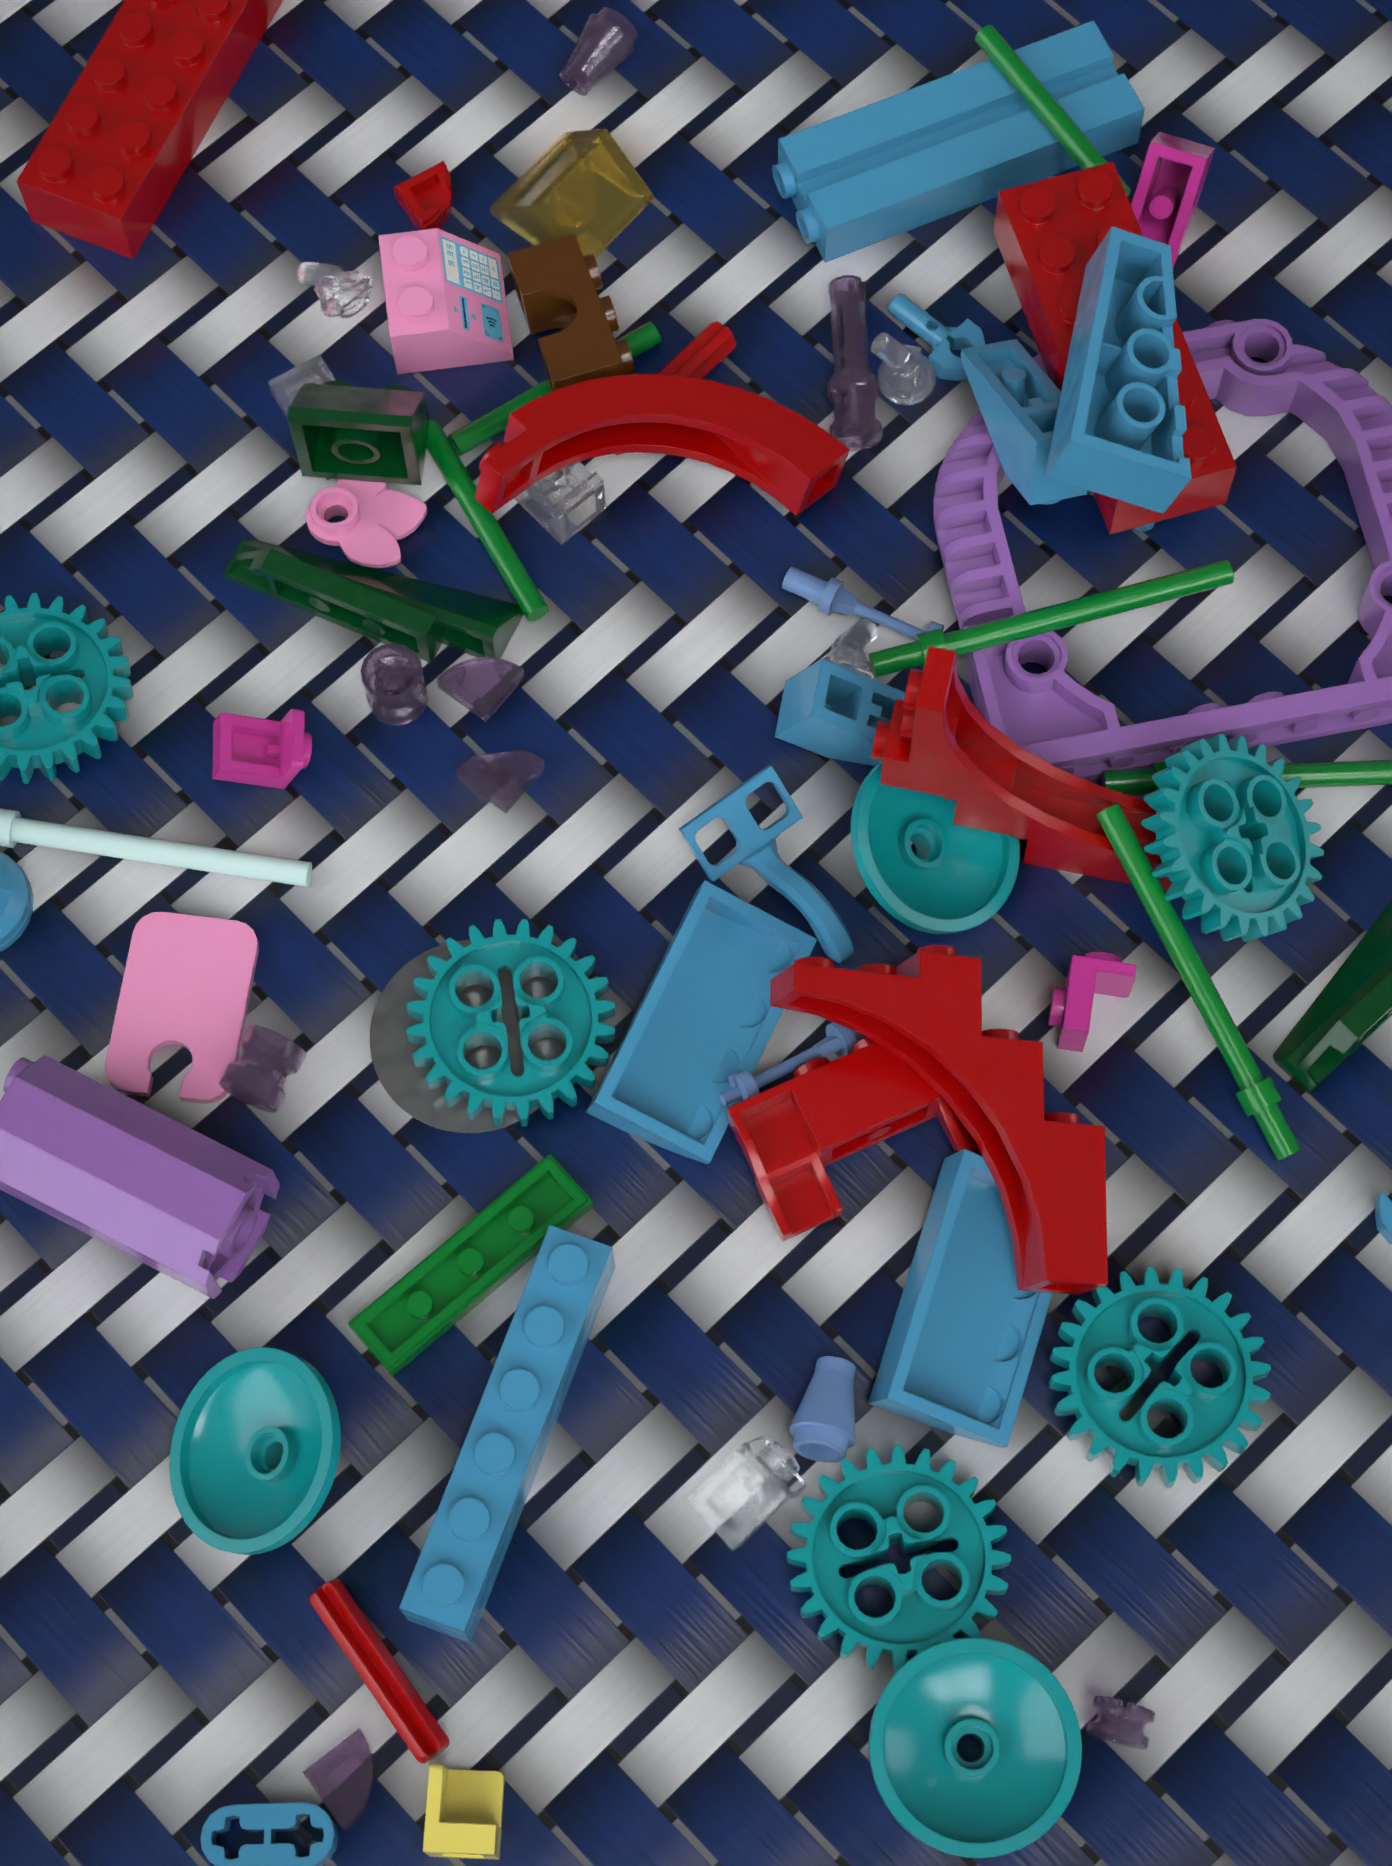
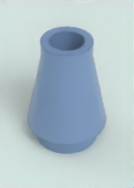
[789,1356,856,1463]

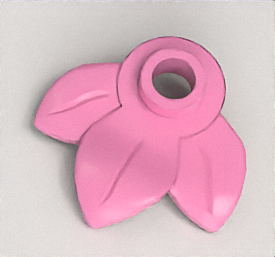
[306,479,427,568]

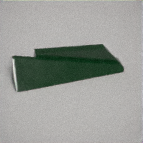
[222,538,524,666]
[1273,900,1392,1094]

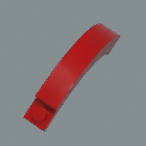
[475,374,850,516]

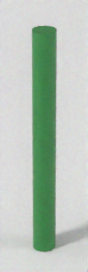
[975,25,1131,197]
[448,321,661,456]
[426,420,549,621]

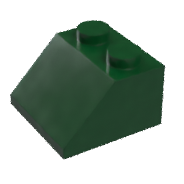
[287,380,430,485]

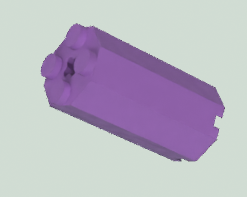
[0,1055,280,1299]

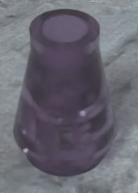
[559,7,638,96]

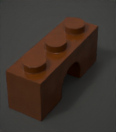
[507,233,635,392]

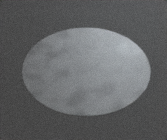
[370,940,565,1133]

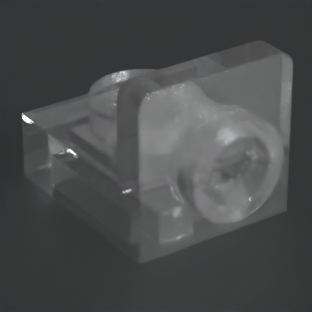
[687,1437,807,1551]

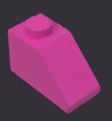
[1131,132,1215,269]

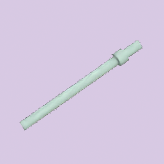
[0,808,312,887]

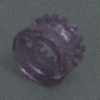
[1086,1696,1156,1749]

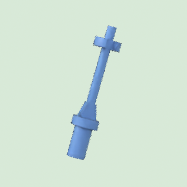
[782,566,944,639]
[719,1022,866,1106]

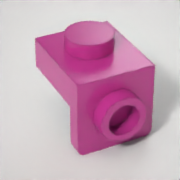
[212,709,312,789]
[1048,952,1137,1052]

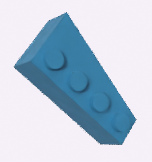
[1045,226,1192,514]

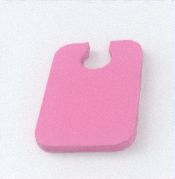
[105,912,259,1104]

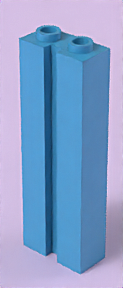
[772,20,1145,263]

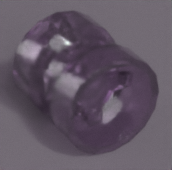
[360,643,429,726]
[218,1025,306,1113]

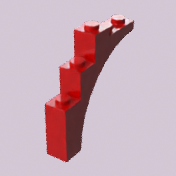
[871,646,1172,891]
[770,945,1108,1295]

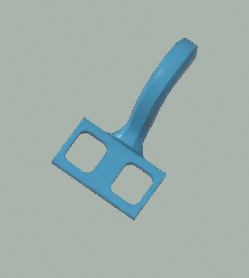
[678,765,855,963]

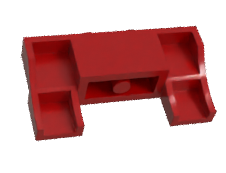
[727,1036,981,1241]

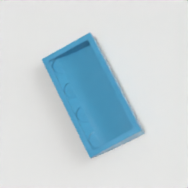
[586,881,817,1165]
[868,1149,1053,1448]

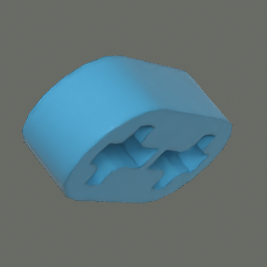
[200,1802,339,1866]

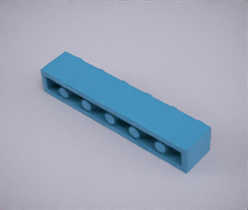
[399,1225,615,1644]

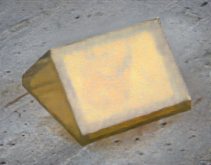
[490,129,653,259]

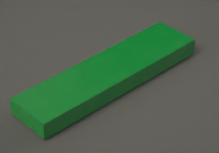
[348,1154,594,1377]

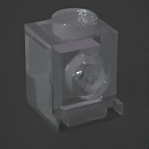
[514,461,606,545]

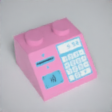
[378,228,514,375]

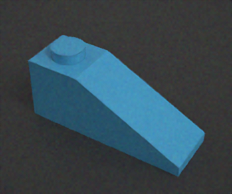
[960,339,1087,505]
[775,659,905,766]

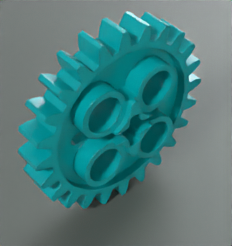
[0,593,133,784]
[1141,734,1324,942]
[406,919,615,1127]
[1049,1266,1271,1488]
[787,1445,1011,1673]

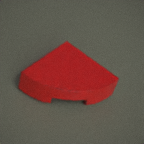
[394,161,453,230]

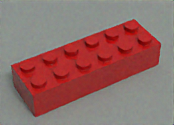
[17,0,283,259]
[993,162,1237,535]

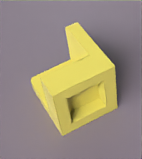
[423,1764,505,1860]

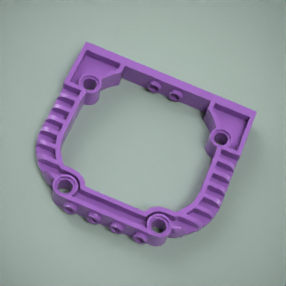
[933,319,1392,781]

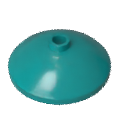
[851,761,1020,934]
[169,1347,341,1555]
[869,1638,1082,1858]

